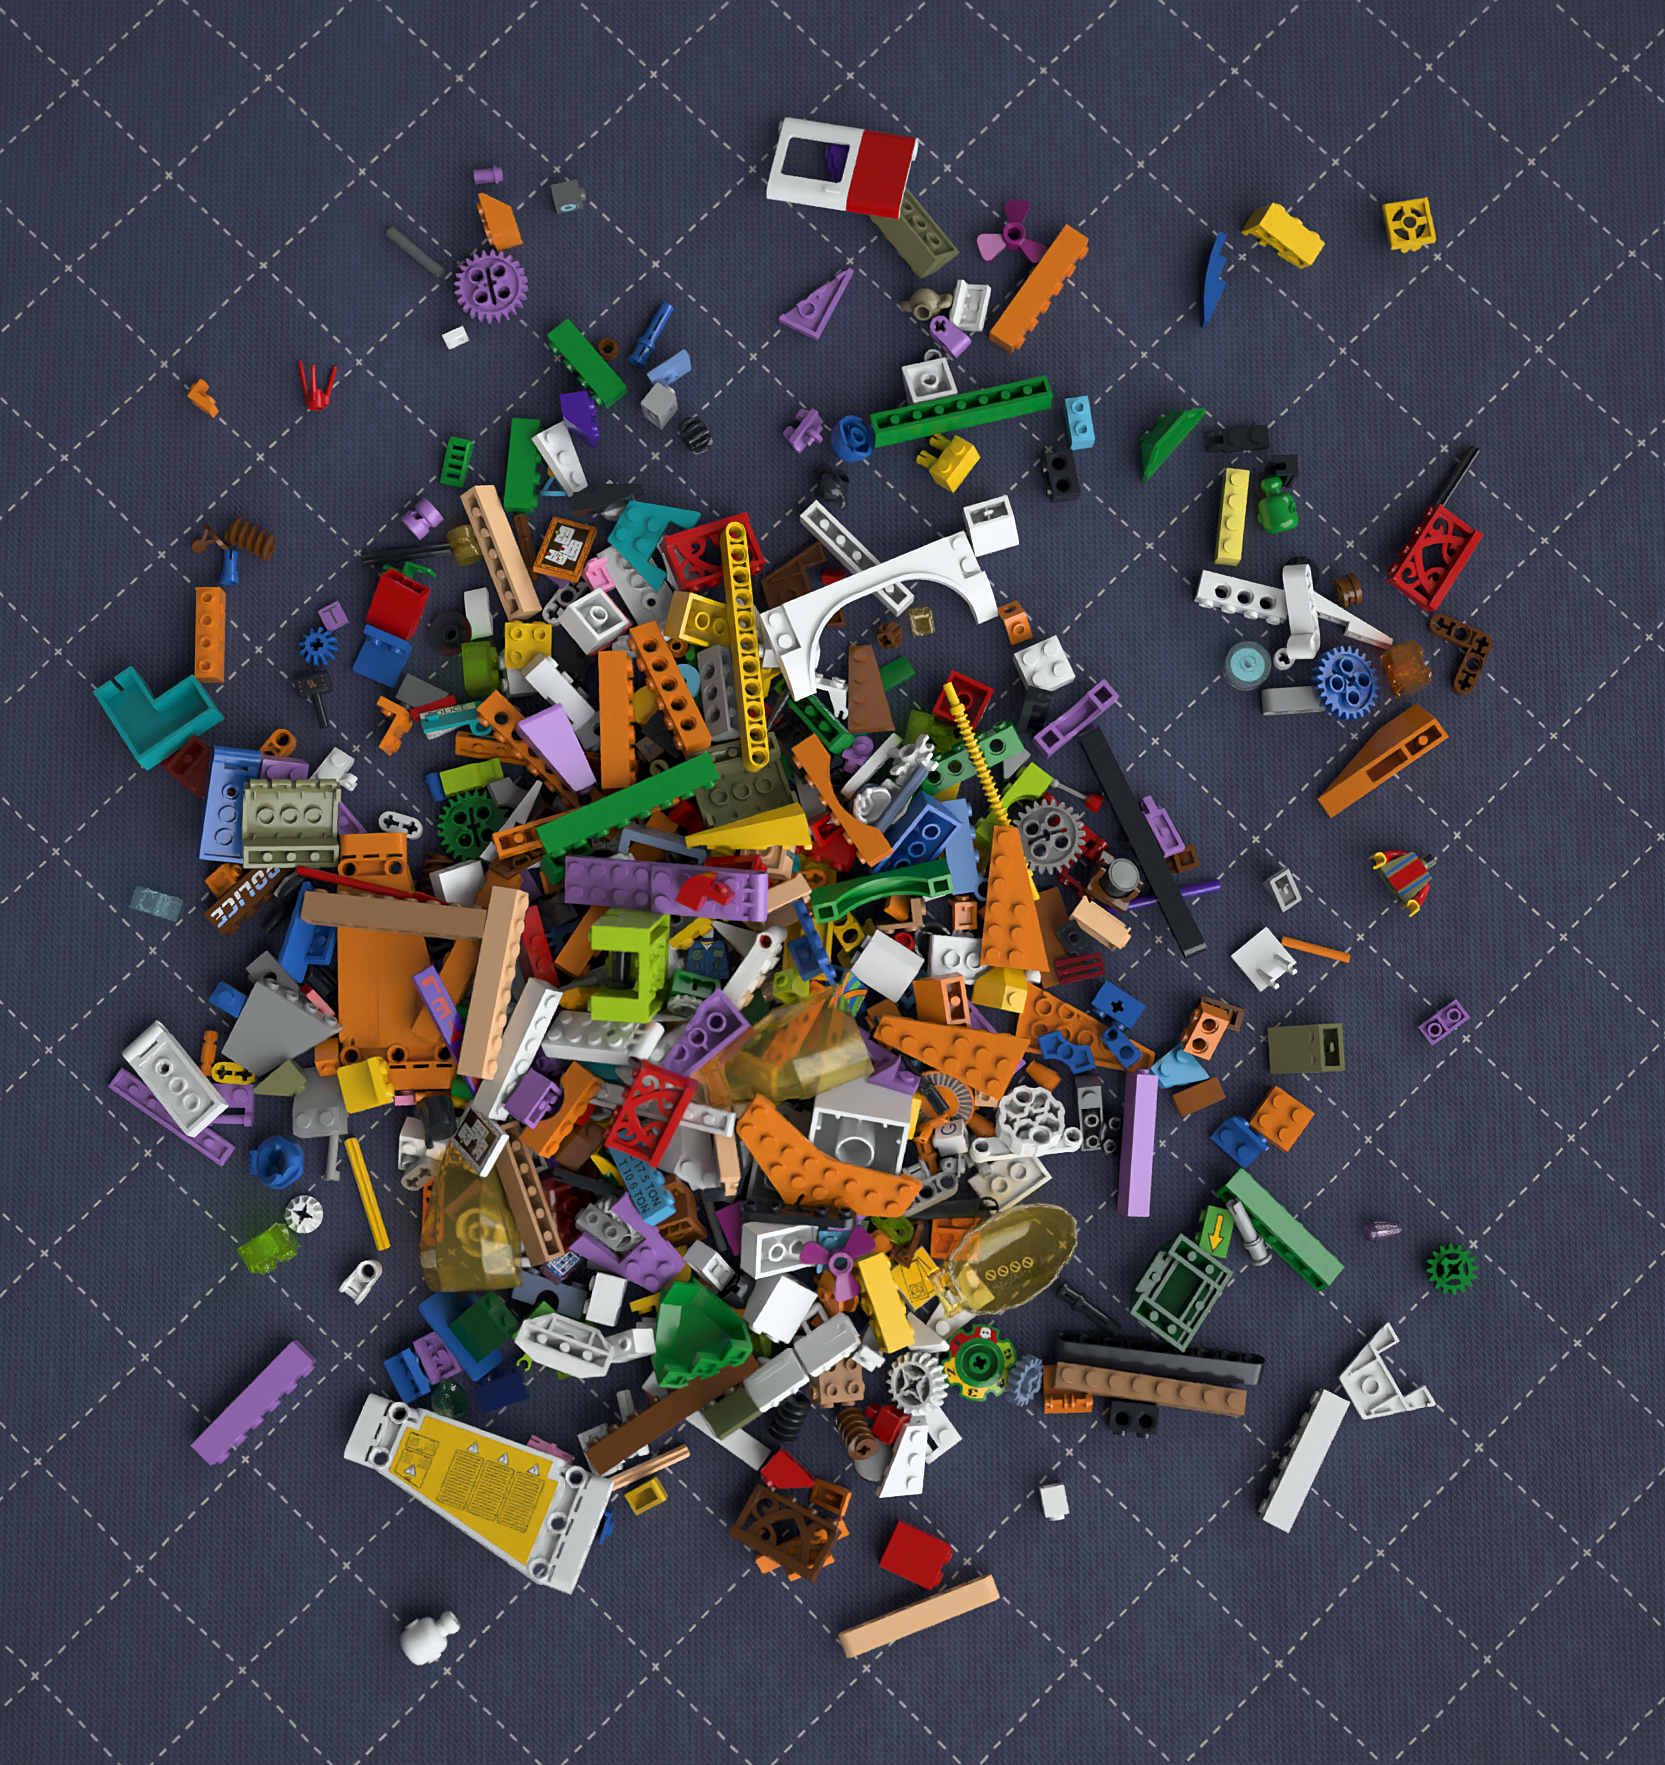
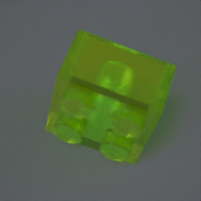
[461,641,501,697]
[237,1223,301,1275]

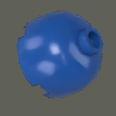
[830,415,875,463]

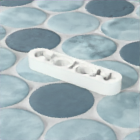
[841,733,903,800]

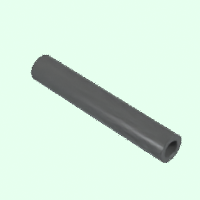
[386,227,444,278]

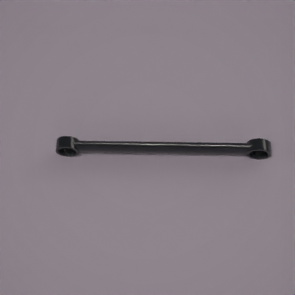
[794,1196,999,1221]

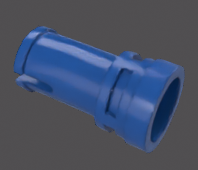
[220,550,239,586]

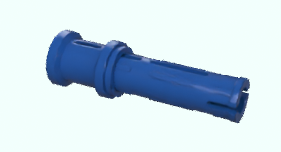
[627,302,674,369]

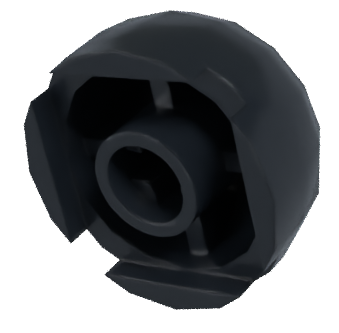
[718,1262,756,1310]

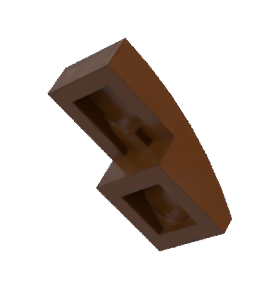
[1164,844,1200,875]

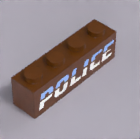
[203,868,294,937]

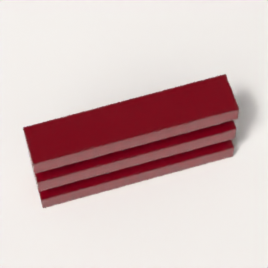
[1055,952,1106,985]

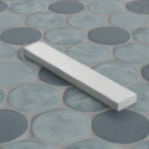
[642,1370,771,1471]

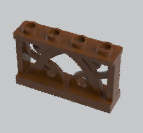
[728,1483,842,1584]

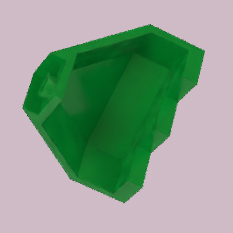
[651,1276,753,1389]

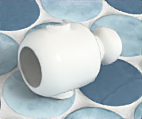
[400,1611,460,1665]

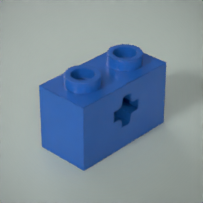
[1089,980,1146,1031]

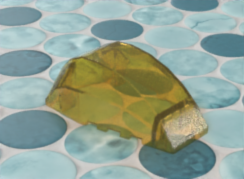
[419,1147,523,1292]

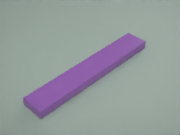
[108,1067,236,1166]

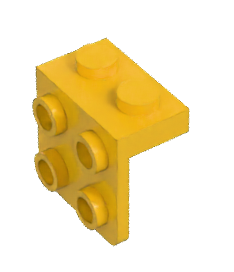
[503,620,552,670]
[337,1056,395,1113]

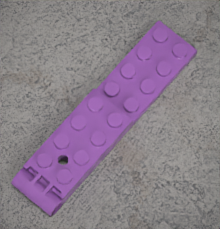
[565,855,768,922]

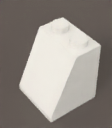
[743,1272,818,1344]

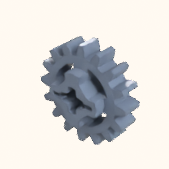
[1005,1354,1044,1407]

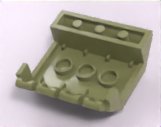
[685,731,799,830]
[241,779,341,868]

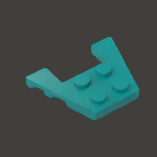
[608,500,701,593]

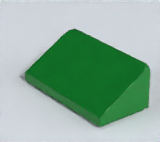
[879,656,916,693]

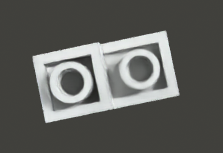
[464,587,493,639]

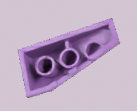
[661,988,752,1087]

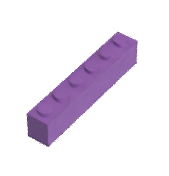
[191,1340,316,1466]

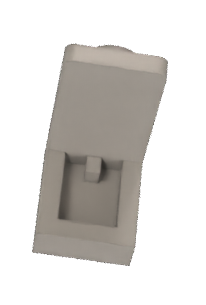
[575,1203,628,1250]

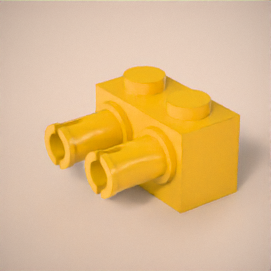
[916,434,980,493]

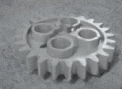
[1013,799,1086,875]

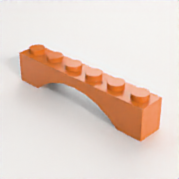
[792,733,894,867]

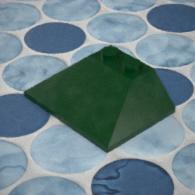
[1128,1233,1234,1352]

